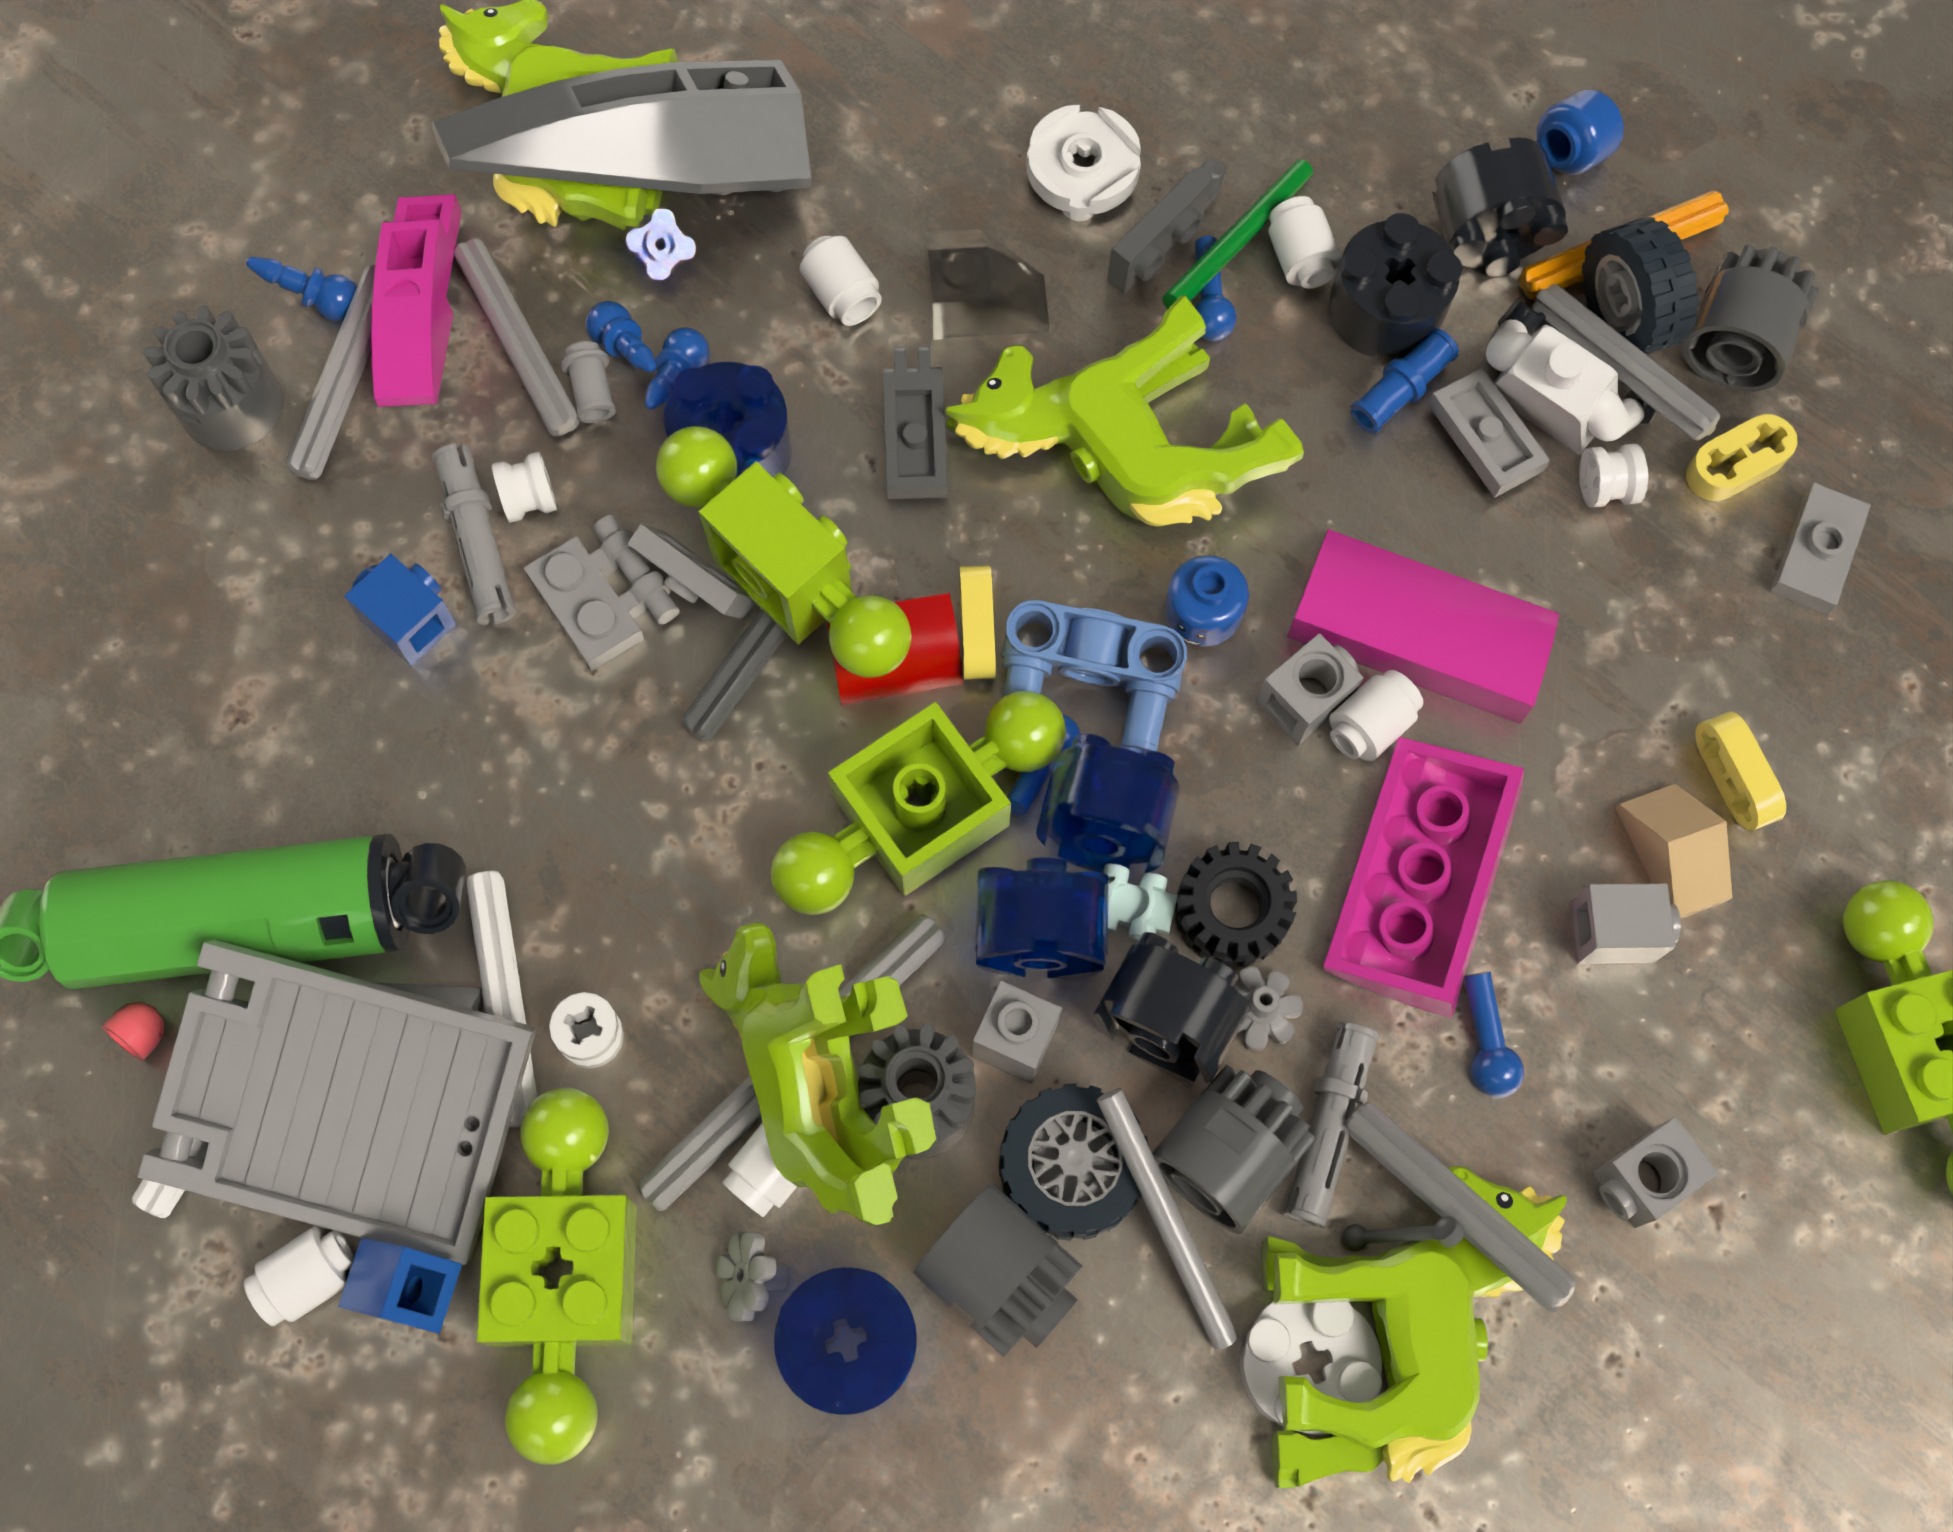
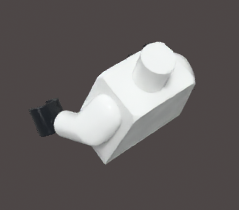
[1486,296,1657,455]

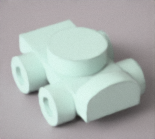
[1080,864,1178,941]

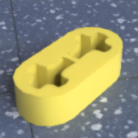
[1686,414,1798,501]
[959,565,996,680]
[1695,711,1786,831]

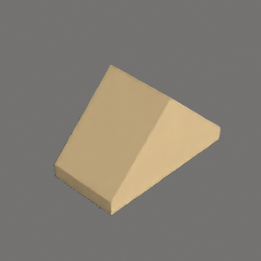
[1615,784,1733,919]

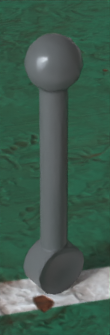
[1342,1216,1464,1251]

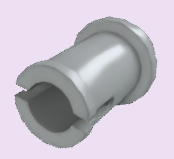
[561,341,616,423]

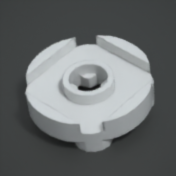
[1026,105,1141,221]
[1240,1301,1382,1436]

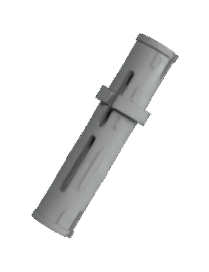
[432,443,517,625]
[1283,1022,1380,1228]

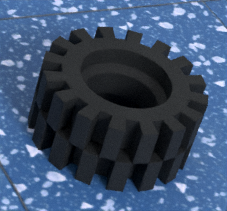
[1175,842,1298,968]

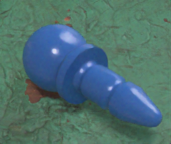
[246,257,357,322]
[585,301,657,372]
[645,327,710,410]

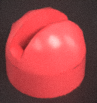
[101,1002,164,1061]

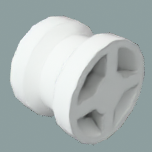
[1579,444,1648,508]
[492,451,557,523]
[549,992,624,1069]

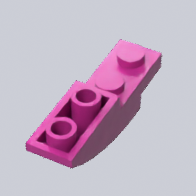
[371,194,462,407]

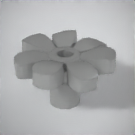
[1234,966,1303,1051]
[714,1231,789,1321]

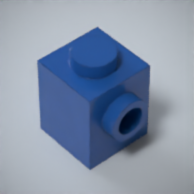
[344,553,456,667]
[338,1238,462,1334]

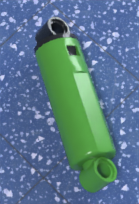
[0,834,466,989]

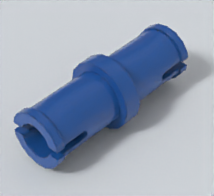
[1350,328,1459,434]

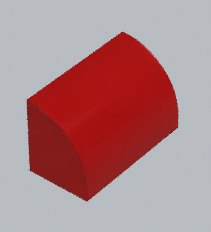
[826,592,963,706]

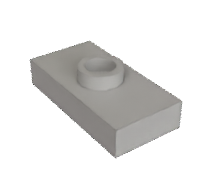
[1428,367,1550,498]
[1770,482,1871,615]
[627,524,755,619]

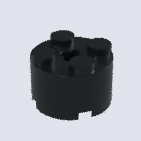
[1432,137,1568,277]
[1330,213,1463,359]
[1092,932,1249,1083]

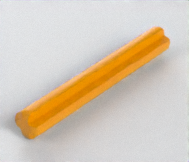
[1518,191,1729,300]

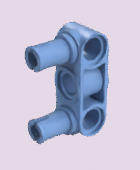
[1001,600,1187,756]

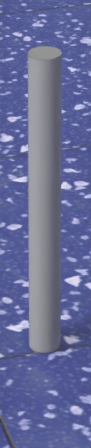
[1097,1088,1239,1349]

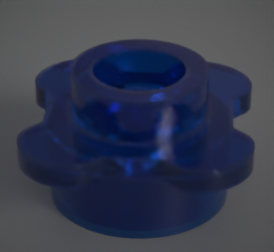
[625,208,696,280]

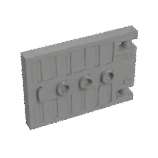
[137,939,537,1265]

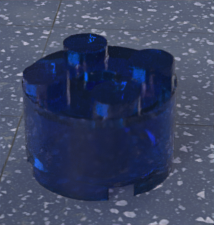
[663,362,792,478]
[1036,734,1180,873]
[975,857,1109,978]
[774,1267,917,1418]

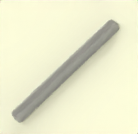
[637,914,945,1211]

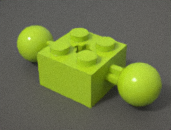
[656,426,912,678]
[771,691,1066,915]
[1834,880,1953,1196]
[477,1087,637,1465]

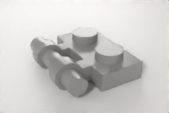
[523,515,679,672]

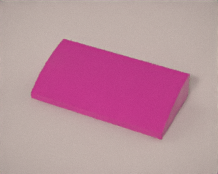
[1287,529,1559,724]
[1323,737,1524,1019]

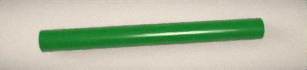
[1162,159,1313,309]

